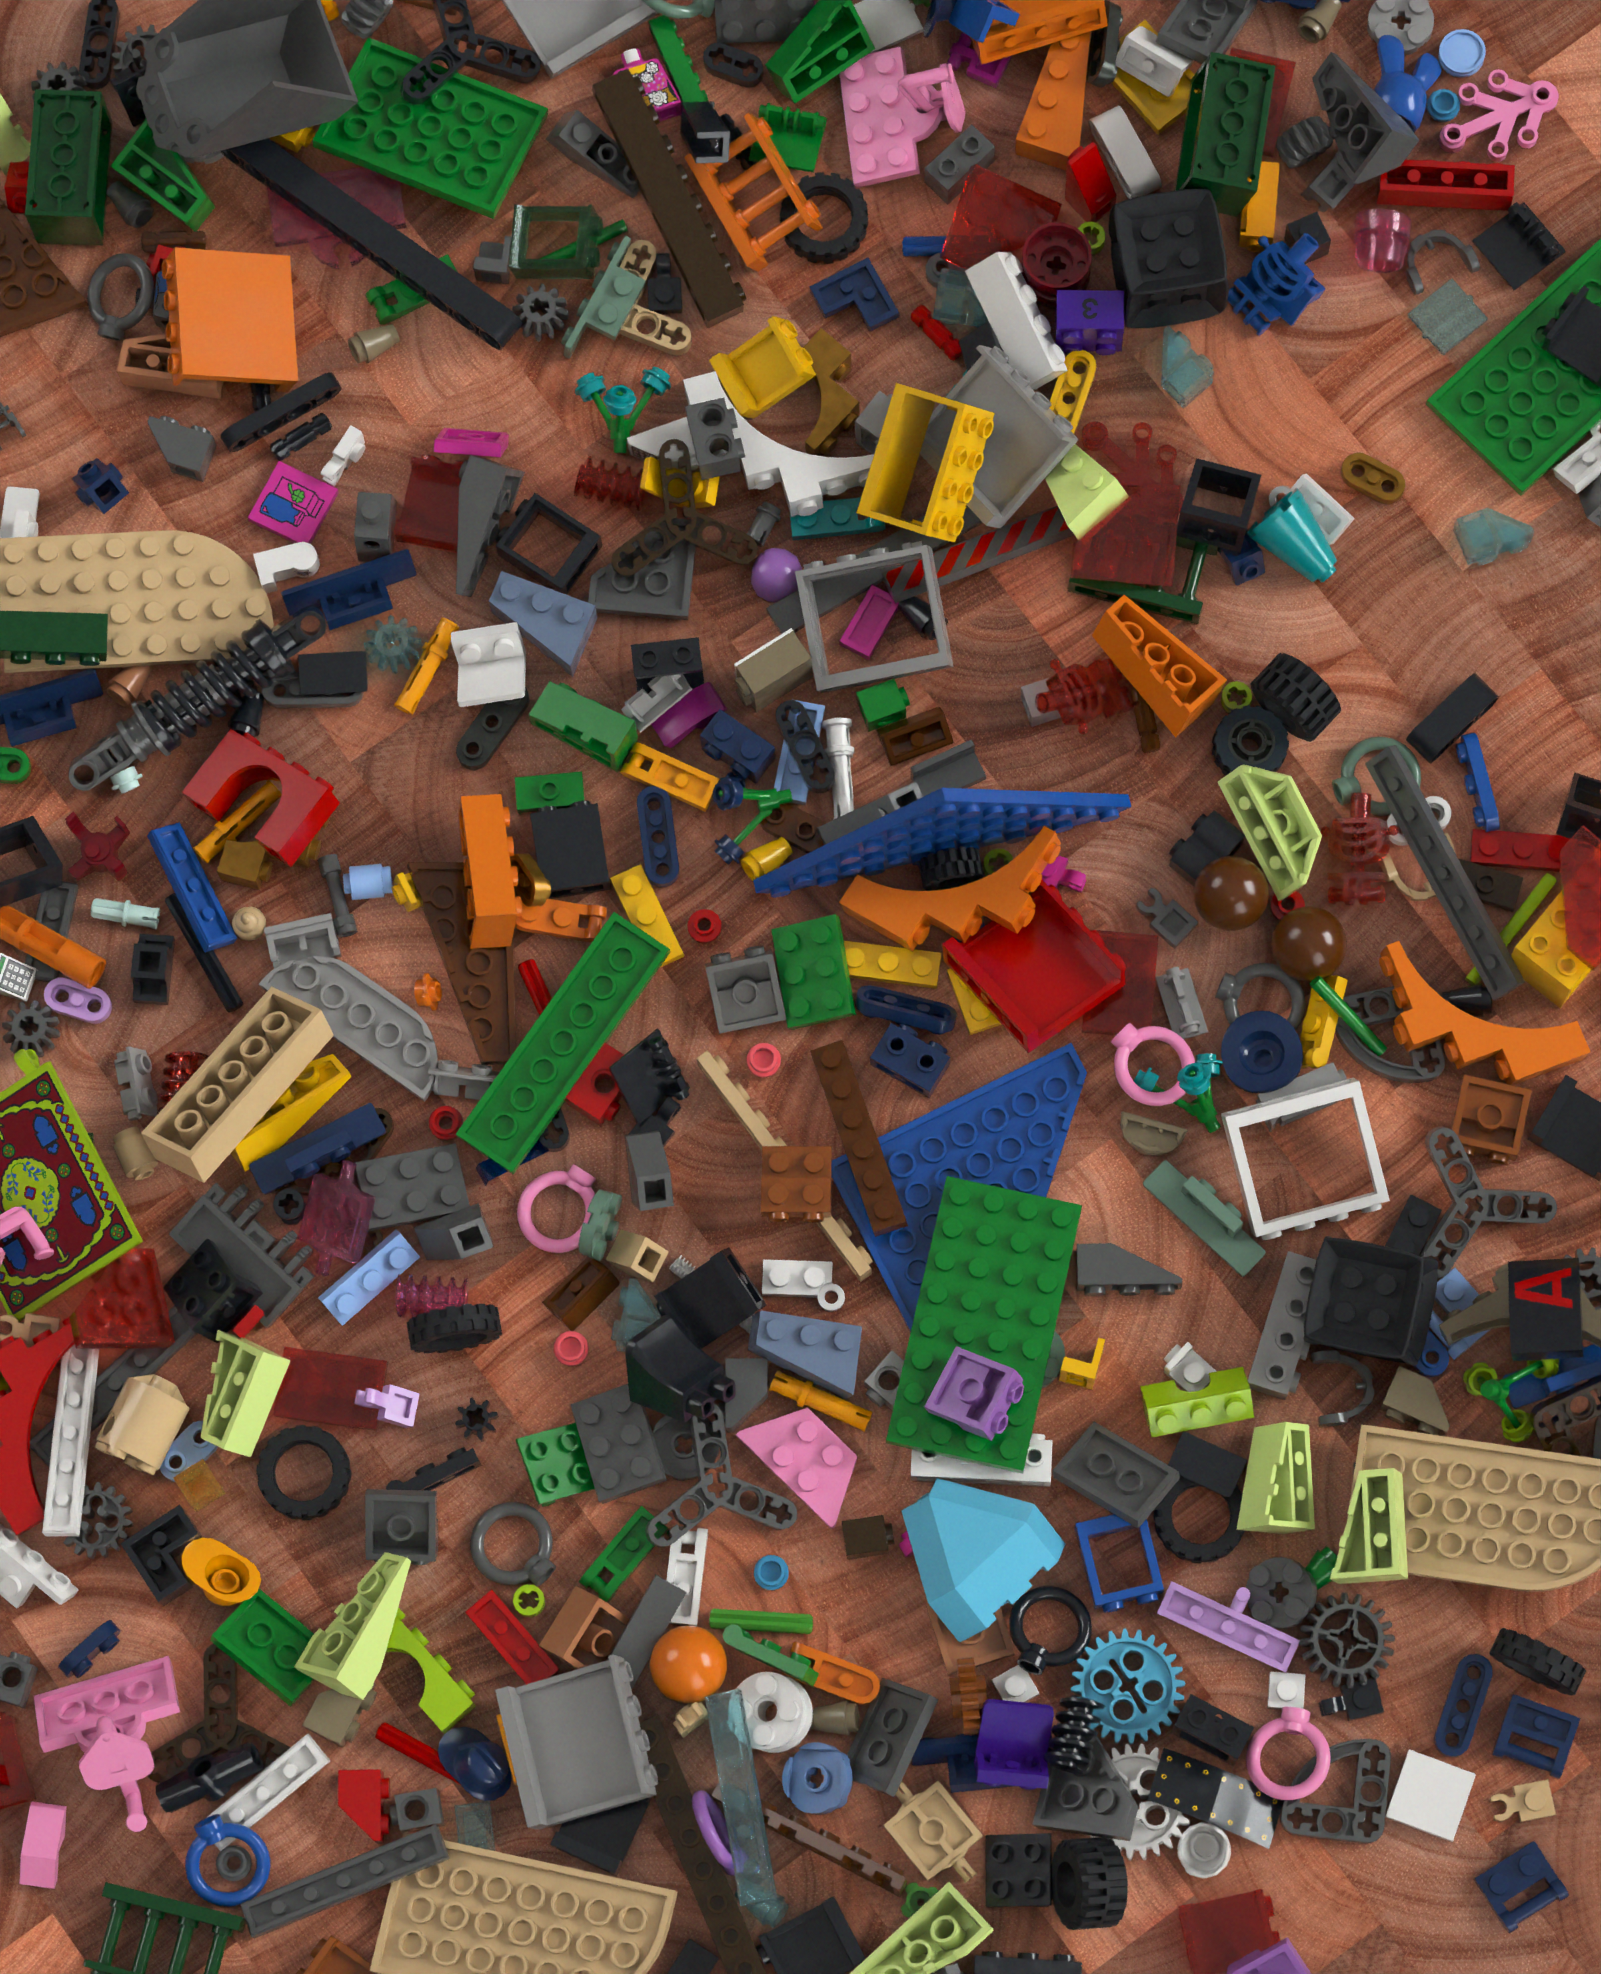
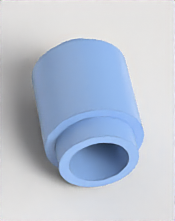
[343,863,393,900]

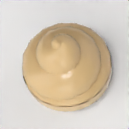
[232,907,266,941]

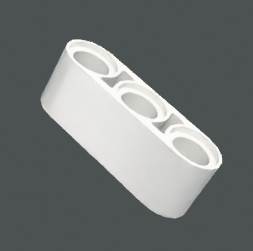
[1089,105,1162,199]

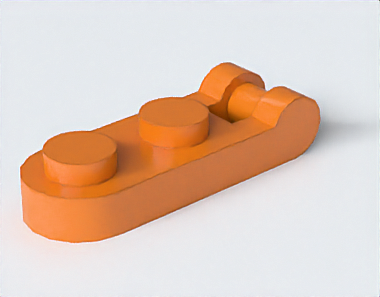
[515,899,607,943]
[781,1642,880,1705]

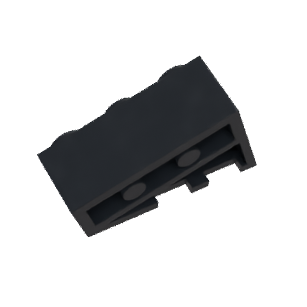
[974,1951,1082,1974]

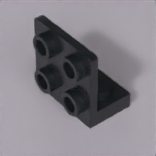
[164,1239,263,1343]

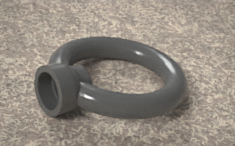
[87,253,154,341]
[1215,963,1305,1030]
[470,1502,556,1587]

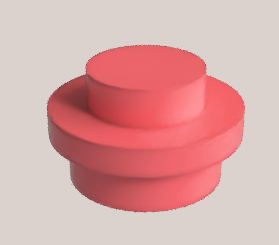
[747,1043,781,1077]
[554,1331,589,1366]

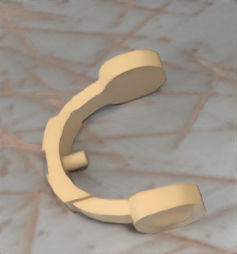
[1379,833,1455,901]

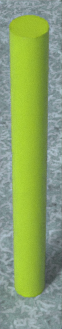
[1465,873,1557,985]

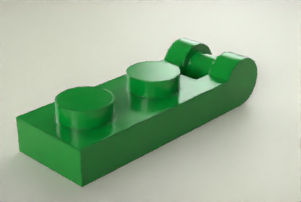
[365,254,457,325]
[579,1506,669,1603]
[723,1624,819,1686]

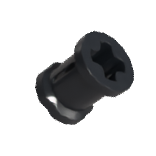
[273,1189,308,1225]

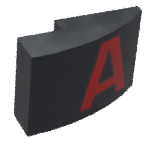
[1508,1258,1584,1361]

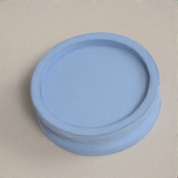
[1438,29,1486,78]

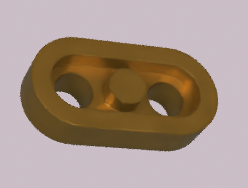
[1341,453,1405,504]
[510,854,551,907]

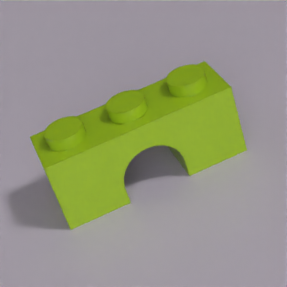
[1140,1367,1254,1438]

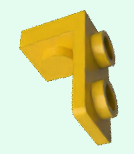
[640,457,720,509]

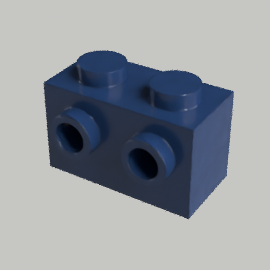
[700,709,776,784]
[870,1023,950,1099]

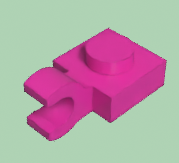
[1041,855,1087,893]

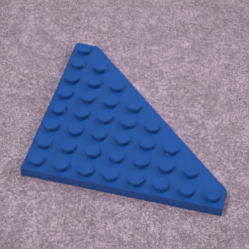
[753,788,1131,898]
[832,1043,1087,1333]

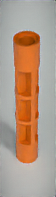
[0,905,106,989]

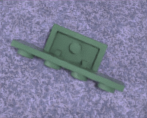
[561,235,646,359]
[1143,1160,1266,1277]

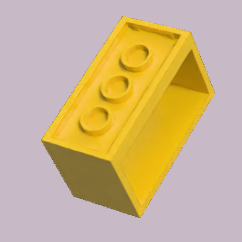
[857,383,995,543]
[1511,843,1601,1009]

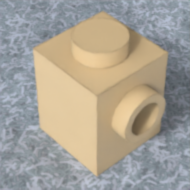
[606,1230,669,1282]

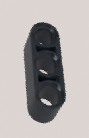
[1406,673,1499,764]

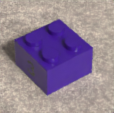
[1055,290,1124,356]

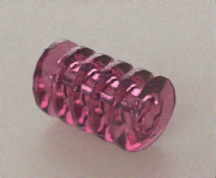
[395,1274,469,1318]

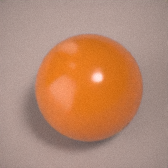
[650,1626,727,1704]

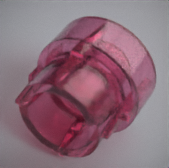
[1353,209,1412,273]

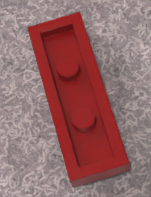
[1470,829,1575,873]
[465,1589,560,1685]

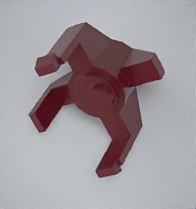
[65,812,130,882]

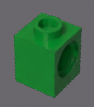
[856,679,910,732]

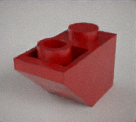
[338,1769,390,1843]

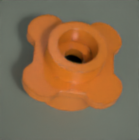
[414,973,442,1011]

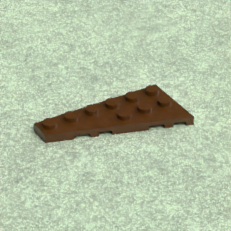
[0,198,88,337]
[407,862,517,1065]
[711,1782,907,1897]

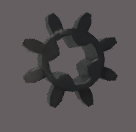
[455,1397,499,1442]

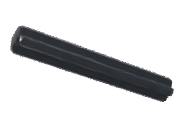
[165,893,243,1013]

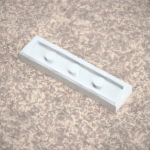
[206,1734,330,1852]

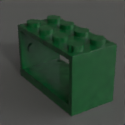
[1174,52,1276,217]
[25,89,113,246]

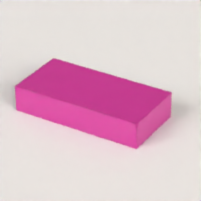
[839,585,899,660]

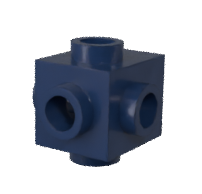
[72,458,129,514]

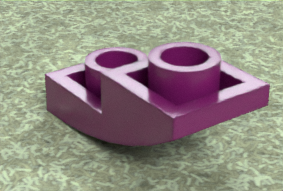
[651,682,727,748]

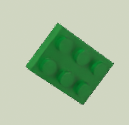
[771,914,856,1030]
[210,1589,315,1707]

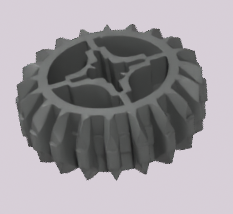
[1299,1593,1395,1689]

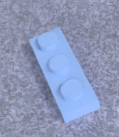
[774,700,825,805]
[318,1229,420,1326]

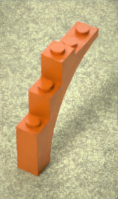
[839,826,1061,952]
[1379,941,1591,1086]

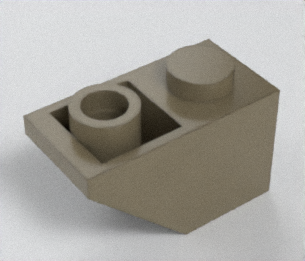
[1380,1366,1450,1436]
[302,1683,377,1747]

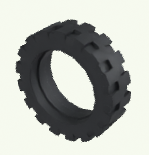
[780,172,868,264]
[407,1304,502,1353]
[256,1425,352,1520]
[1154,1476,1245,1563]
[1489,1628,1586,1696]

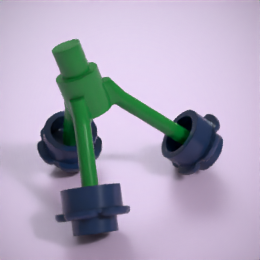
[713,772,792,865]

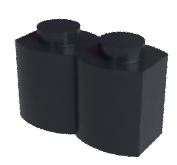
[1169,810,1245,886]

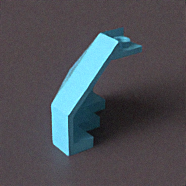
[901,1478,1066,1643]

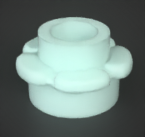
[110,766,142,794]

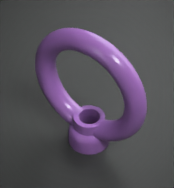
[692,1790,750,1875]

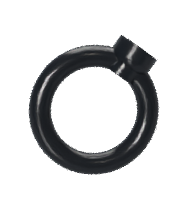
[1009,1586,1092,1675]

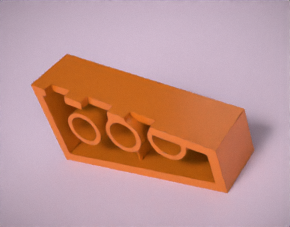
[1015,32,1090,171]
[1092,594,1227,738]
[458,794,522,949]

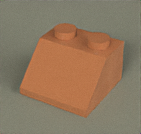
[539,1586,630,1670]

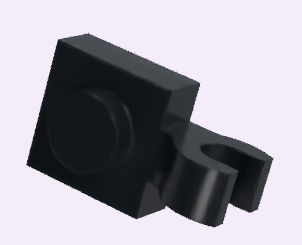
[648,253,682,314]
[628,1097,681,1147]
[1318,1678,1384,1721]

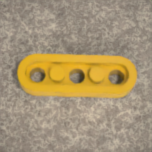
[1050,350,1096,435]

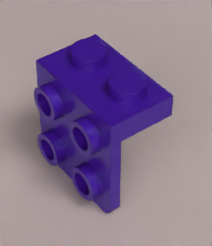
[974,1699,1054,1790]

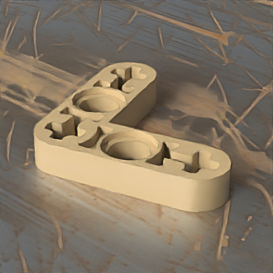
[619,240,692,356]

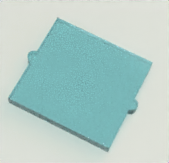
[1407,279,1488,356]

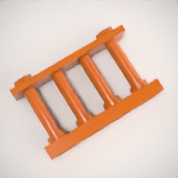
[684,113,823,272]

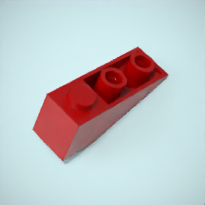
[1065,141,1117,222]

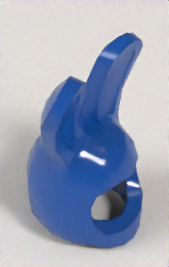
[1374,35,1441,132]

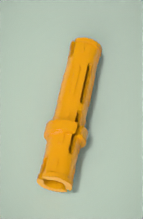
[394,617,460,716]
[193,780,282,864]
[769,1370,873,1432]

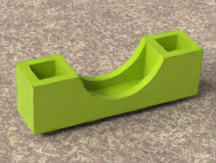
[386,1607,476,1734]

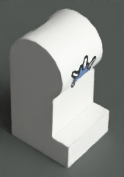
[253,542,320,594]

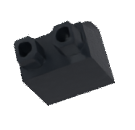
[625,1315,736,1423]

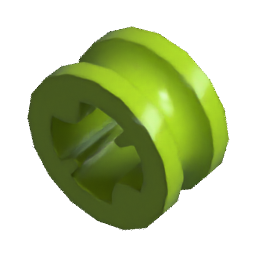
[1078,221,1105,255]
[1221,681,1252,713]
[983,848,1013,876]
[513,1584,545,1618]

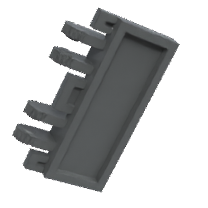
[169,1183,315,1328]

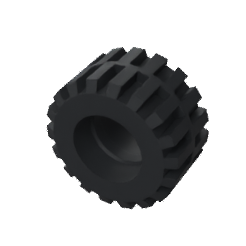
[1250,653,1341,742]
[1051,1837,1128,1930]

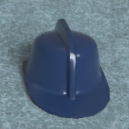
[438,1727,512,1801]

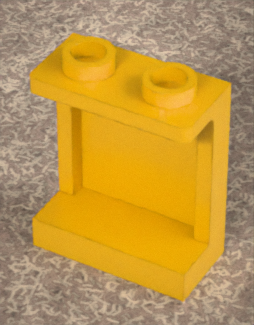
[709,316,816,419]

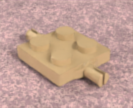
[883,1781,983,1883]

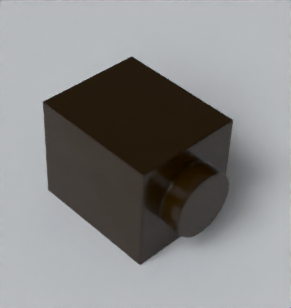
[842,1515,894,1560]

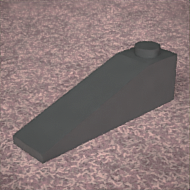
[1312,52,1419,184]
[456,455,525,597]

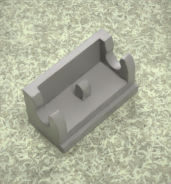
[264,913,341,969]

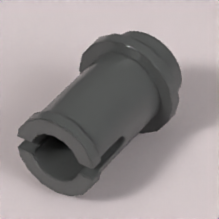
[746,502,781,547]

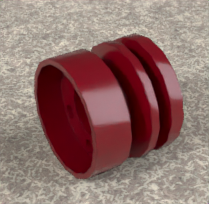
[1021,222,1092,308]

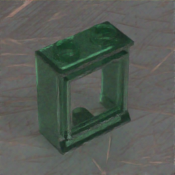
[509,204,603,279]

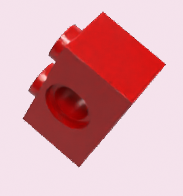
[566,1043,624,1127]

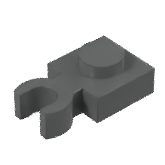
[1136,888,1198,949]

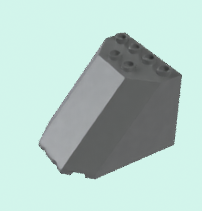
[136,0,358,158]

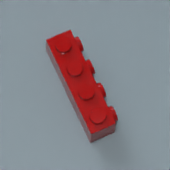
[1377,159,1515,211]

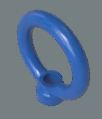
[185,1814,271,1907]

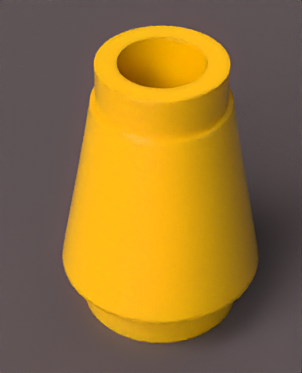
[740,837,793,881]

